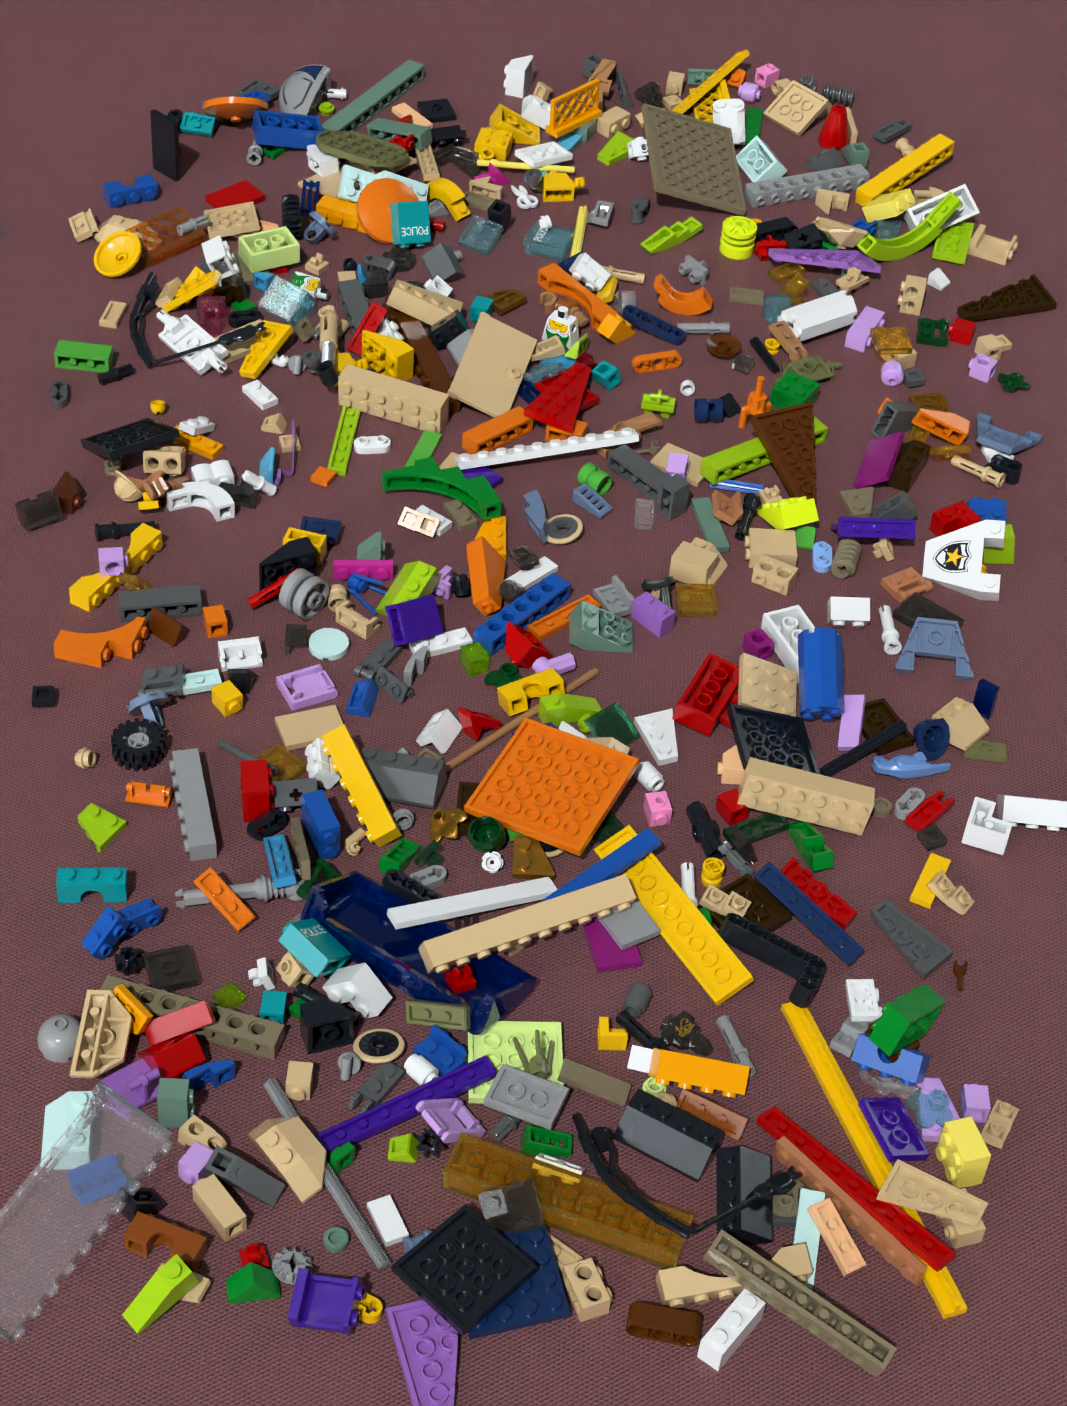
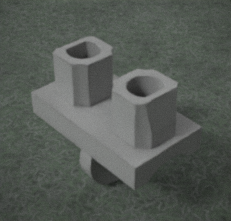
[679,255,709,286]

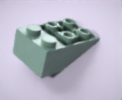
[569,600,633,653]

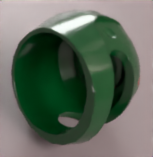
[467,816,506,853]

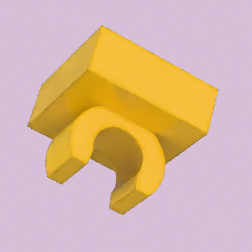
[138,492,159,511]

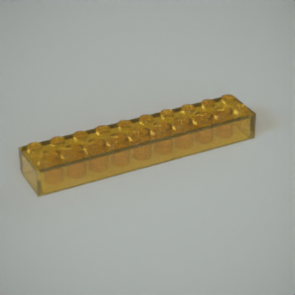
[441,1132,694,1269]

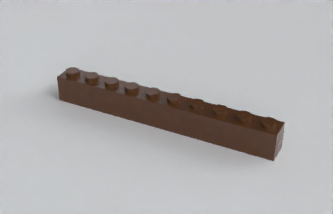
[382,295,461,414]

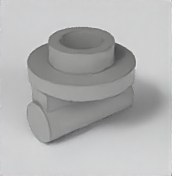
[288,355,306,375]
[338,1052,361,1081]

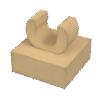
[533,81,554,102]
[305,253,329,276]
[757,485,783,505]
[873,538,894,561]

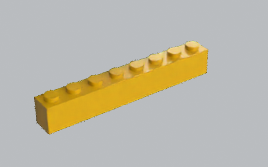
[855,133,955,207]

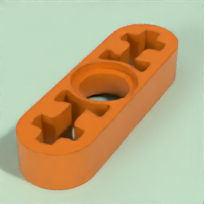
[631,350,682,373]

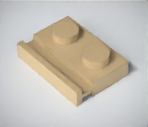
[68,208,100,242]

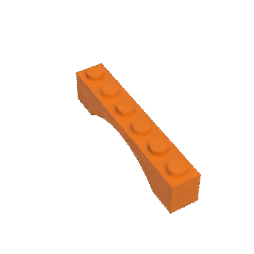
[537,263,619,335]

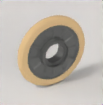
[547,514,583,544]

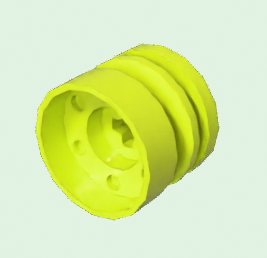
[719,216,757,260]

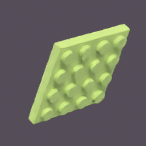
[467,1021,564,1105]

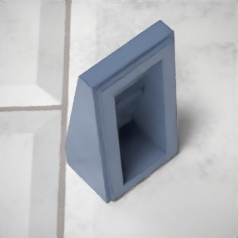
[572,483,613,519]

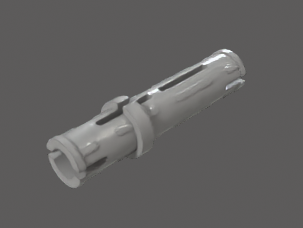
[677,321,730,335]
[716,1015,756,1078]

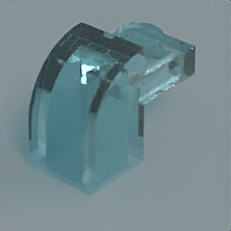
[761,294,791,326]

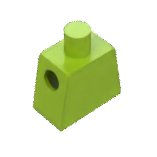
[983,524,1015,564]

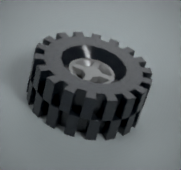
[111,718,166,771]

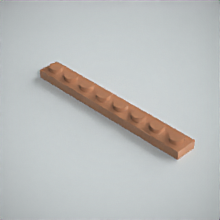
[774,1136,927,1286]

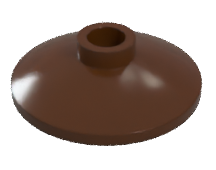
[706,334,741,357]

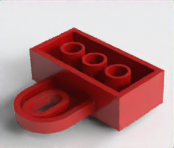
[672,652,739,737]

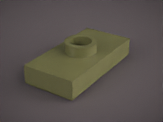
[963,740,1006,763]

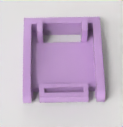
[276,664,338,711]
[416,1098,486,1143]

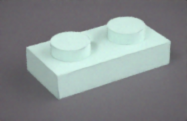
[181,669,222,696]

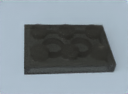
[892,592,964,628]

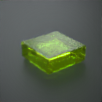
[213,982,246,1009]

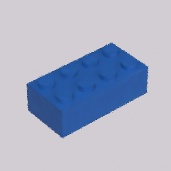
[252,110,323,149]

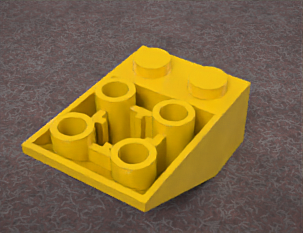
[361,330,414,381]

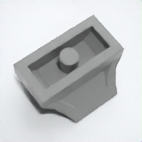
[586,200,614,227]

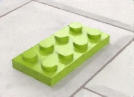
[932,221,975,265]

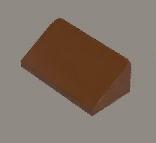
[146,606,184,647]

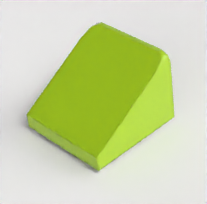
[387,1133,419,1163]

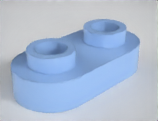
[812,541,832,573]

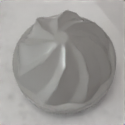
[393,808,414,830]

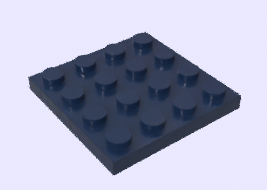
[468,1224,570,1339]

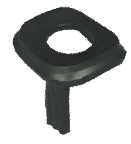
[641,576,676,608]

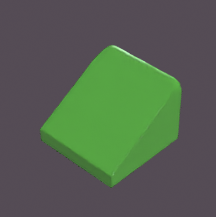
[795,525,816,550]

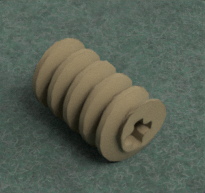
[831,539,862,579]

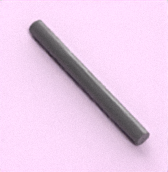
[217,739,278,775]

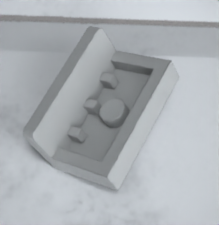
[593,575,634,617]

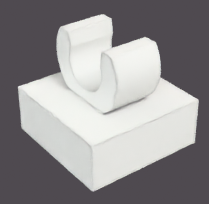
[248,957,276,991]

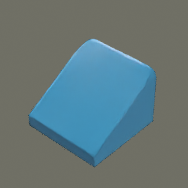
[357,264,372,288]
[253,272,275,294]

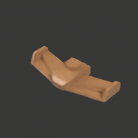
[587,58,618,113]
[595,412,662,459]

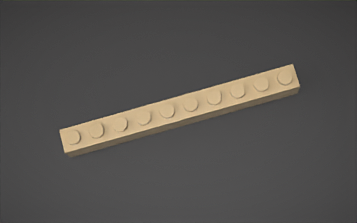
[418,874,636,974]

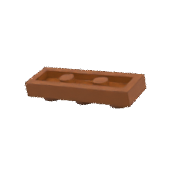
[676,1088,750,1141]

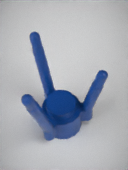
[347,573,387,615]

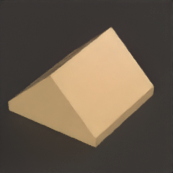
[669,541,719,591]

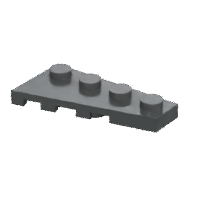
[870,899,954,980]

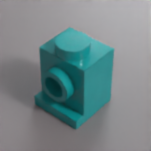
[591,360,622,392]

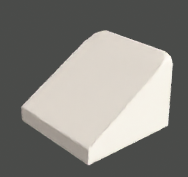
[927,268,951,291]

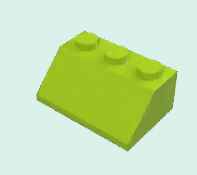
[375,561,440,617]

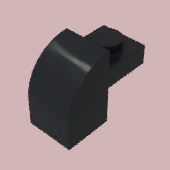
[479,199,511,240]

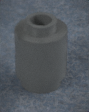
[623,983,652,1018]

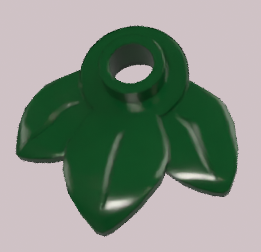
[997,373,1031,392]
[484,663,524,692]

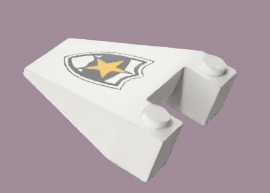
[922,520,1005,601]

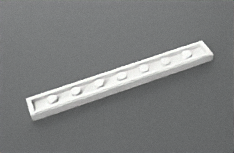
[387,877,558,929]

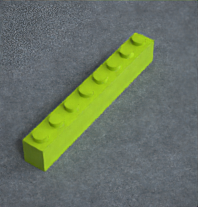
[699,416,828,485]

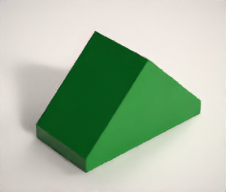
[226,1262,280,1304]

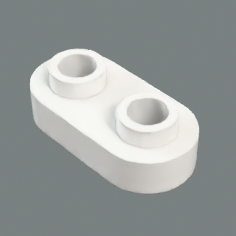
[354,435,391,454]

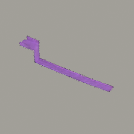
[274,419,295,485]

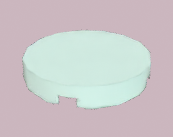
[309,628,349,661]

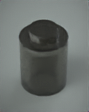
[499,580,525,602]

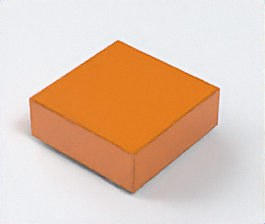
[311,466,337,487]

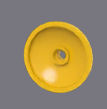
[94,231,142,277]

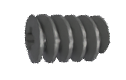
[821,82,855,108]

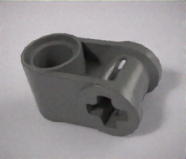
[629,196,650,224]
[363,253,396,281]

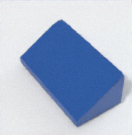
[345,678,379,717]

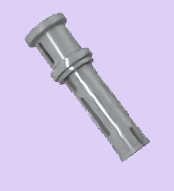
[247,138,263,165]

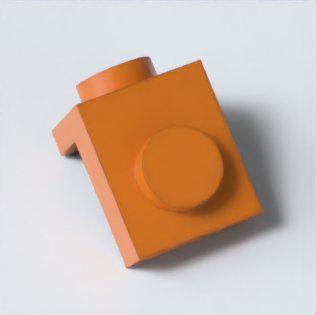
[726,68,747,90]

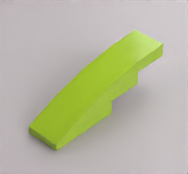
[640,216,703,254]

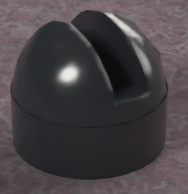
[343,258,357,271]

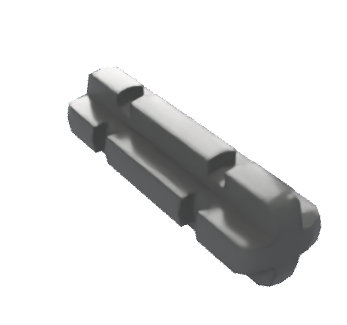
[718,841,754,876]

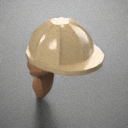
[114,470,165,502]

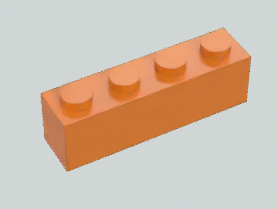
[462,406,533,455]

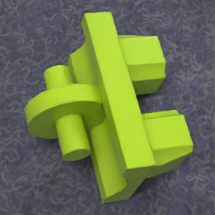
[641,389,676,418]

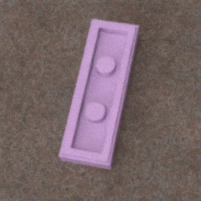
[838,695,866,751]

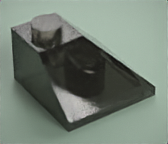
[478,1177,545,1234]

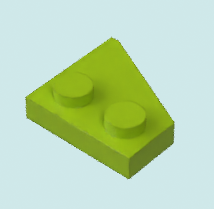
[77,803,127,853]

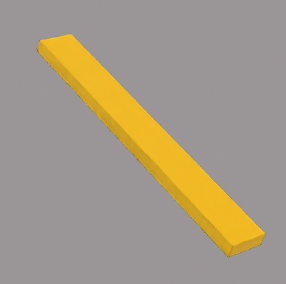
[671,49,750,114]

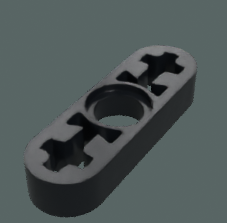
[382,869,442,904]

